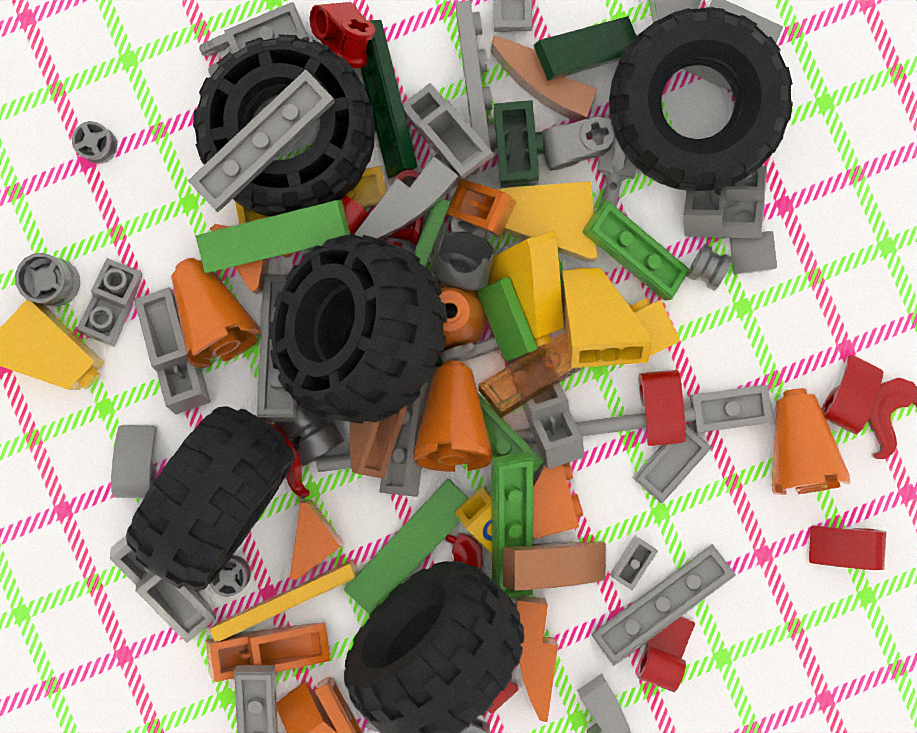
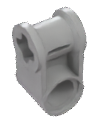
[542,116,615,171]

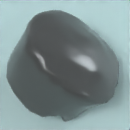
[431,232,495,291]

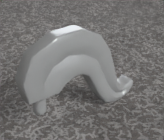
[440,337,499,363]

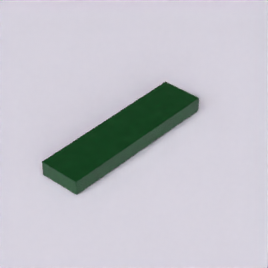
[360,19,418,179]

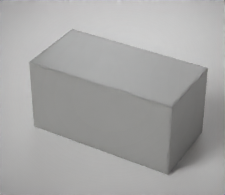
[610,535,658,591]

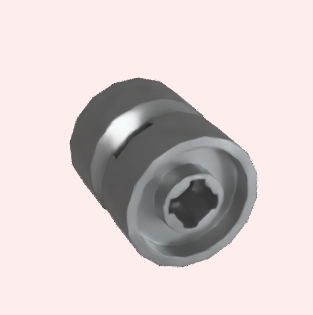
[15,253,80,306]
[275,403,345,467]

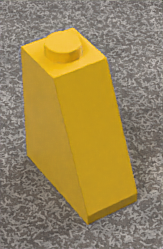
[499,181,597,262]
[488,231,564,347]
[561,267,652,368]
[0,300,105,390]

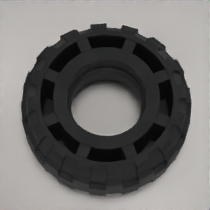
[609,7,793,191]
[193,34,375,217]
[269,234,447,424]
[126,406,295,591]
[344,561,525,733]

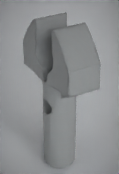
[596,147,637,207]

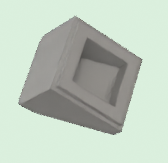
[730,231,777,275]

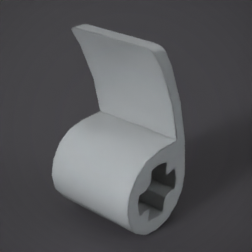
[111,425,157,498]

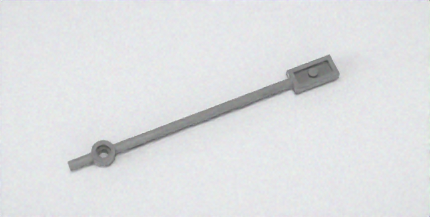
[316,385,773,472]

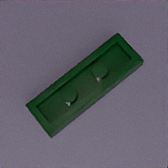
[533,16,637,81]

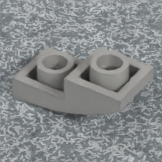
[77,258,143,347]

